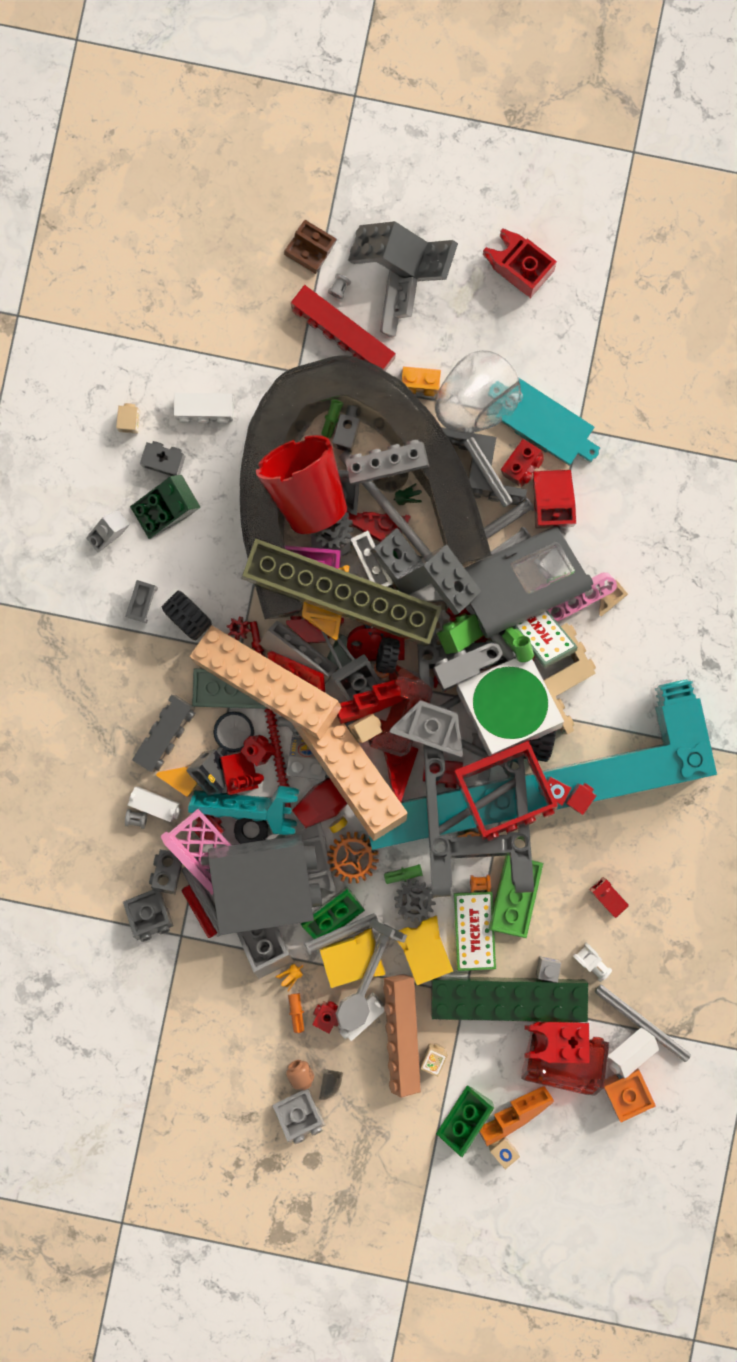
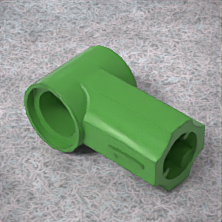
[502,627,534,662]

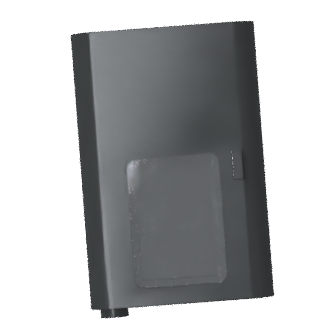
[465,526,593,638]

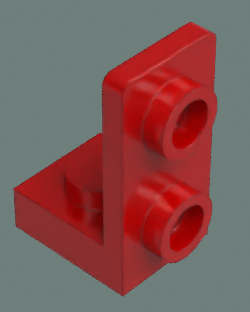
[589,877,629,918]

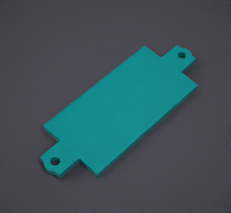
[487,377,600,466]

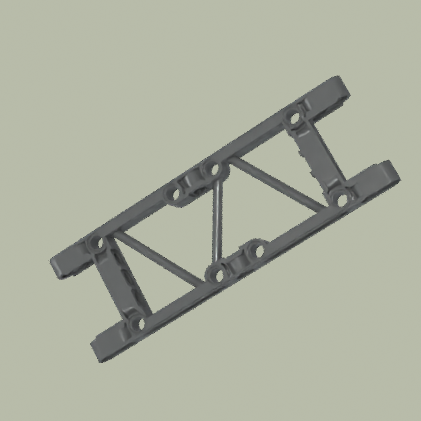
[417,627,534,897]

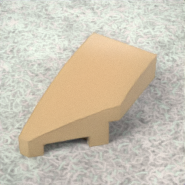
[599,580,628,617]

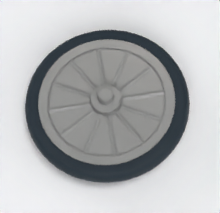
[213,711,254,752]

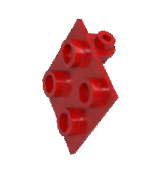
[220,753,264,795]

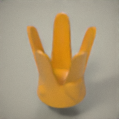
[275,964,304,992]

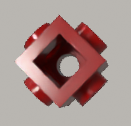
[240,735,276,766]
[194,814,225,840]
[312,1001,338,1034]

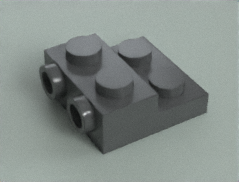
[123,890,174,942]

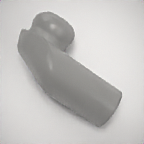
[278,717,300,737]

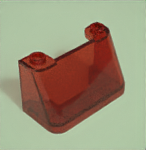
[368,665,433,757]
[521,1032,609,1096]

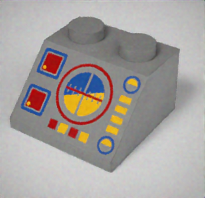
[286,737,326,780]

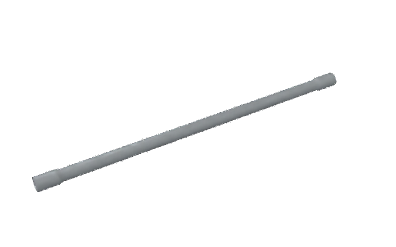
[339,450,516,661]

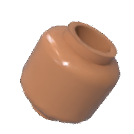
[286,1060,315,1090]

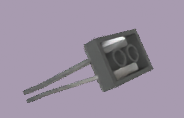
[321,631,382,701]

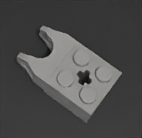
[433,643,503,692]

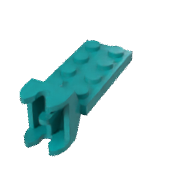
[188,786,299,835]

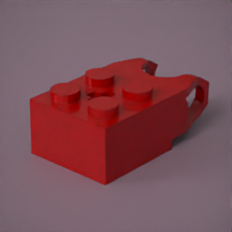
[483,228,557,299]
[524,1022,590,1063]

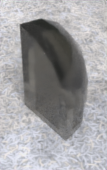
[319,1069,343,1100]

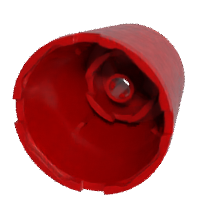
[256,435,347,534]

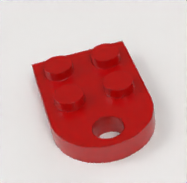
[347,625,405,661]

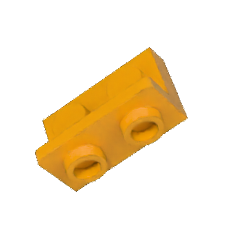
[401,366,441,396]

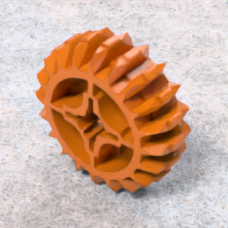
[327,831,379,884]

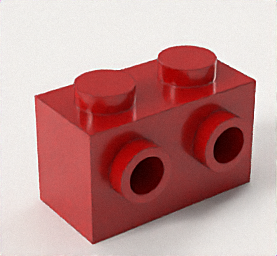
[500,439,544,488]

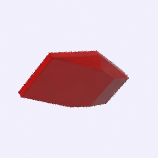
[292,778,347,828]

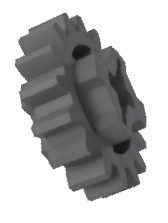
[312,513,354,550]
[394,879,436,922]

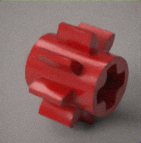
[226,616,252,641]

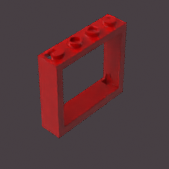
[454,741,558,841]

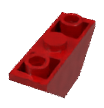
[286,616,344,643]

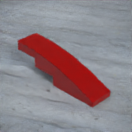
[337,677,415,724]

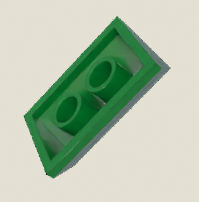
[300,886,365,939]
[436,1085,494,1158]

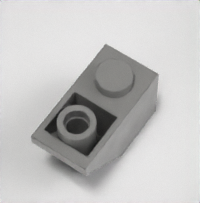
[86,510,130,552]

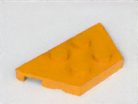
[302,565,349,640]

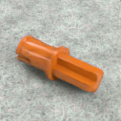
[288,993,304,1033]

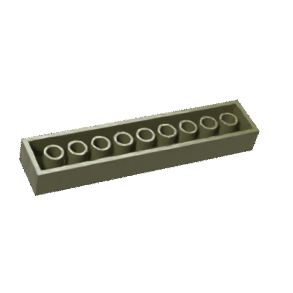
[241,539,442,646]

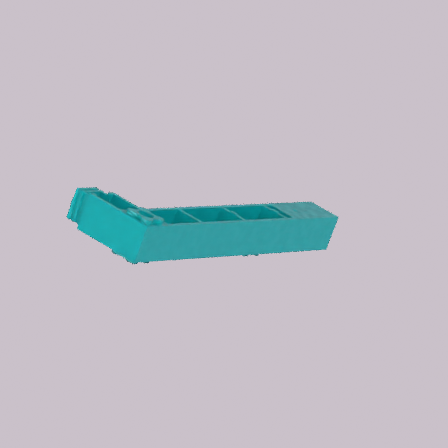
[369,679,717,850]

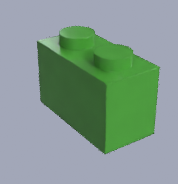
[437,613,483,654]

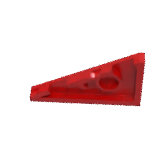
[346,511,411,541]
[382,737,419,803]

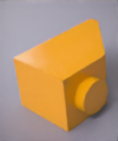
[156,767,198,797]

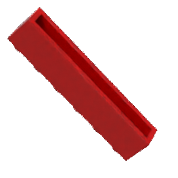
[291,284,396,376]

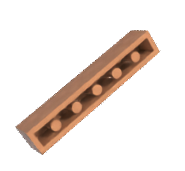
[383,974,421,1097]

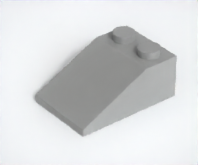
[237,926,294,979]

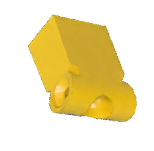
[397,915,453,985]
[320,928,386,988]

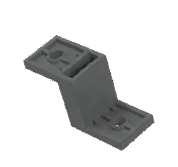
[348,221,458,282]
[436,427,527,505]
[370,528,481,615]

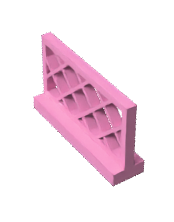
[161,809,231,895]

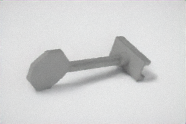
[335,919,407,1031]

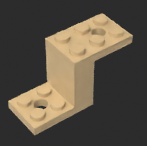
[543,623,596,734]

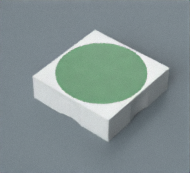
[456,658,564,756]

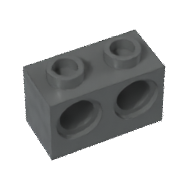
[149,849,182,895]

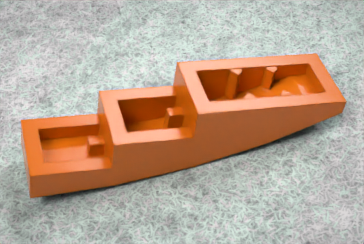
[479,1086,554,1146]

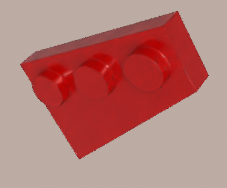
[267,651,326,693]

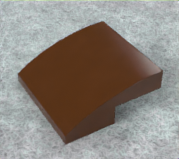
[284,220,337,274]

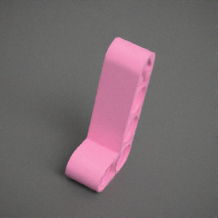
[537,572,617,621]

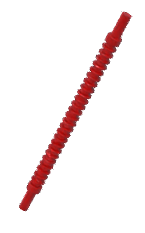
[250,621,292,809]

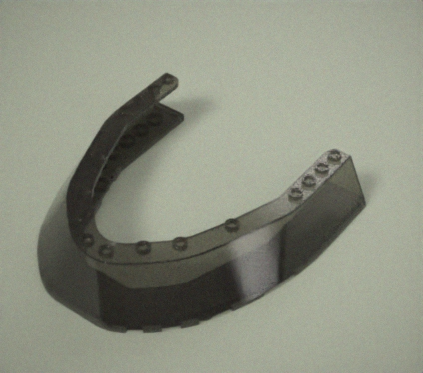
[239,355,492,620]

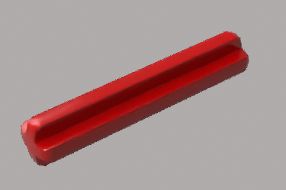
[181,885,217,938]

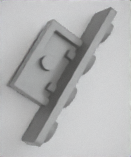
[380,270,418,337]

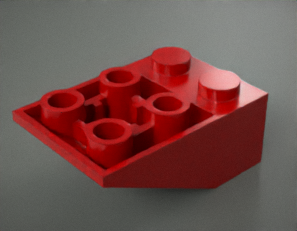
[533,470,576,528]

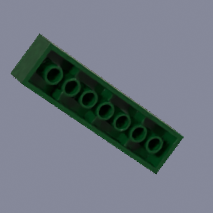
[431,976,588,1023]

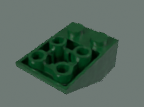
[130,475,201,539]

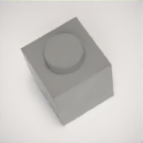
[536,956,561,983]

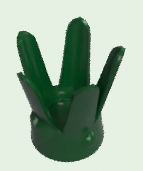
[393,483,422,506]

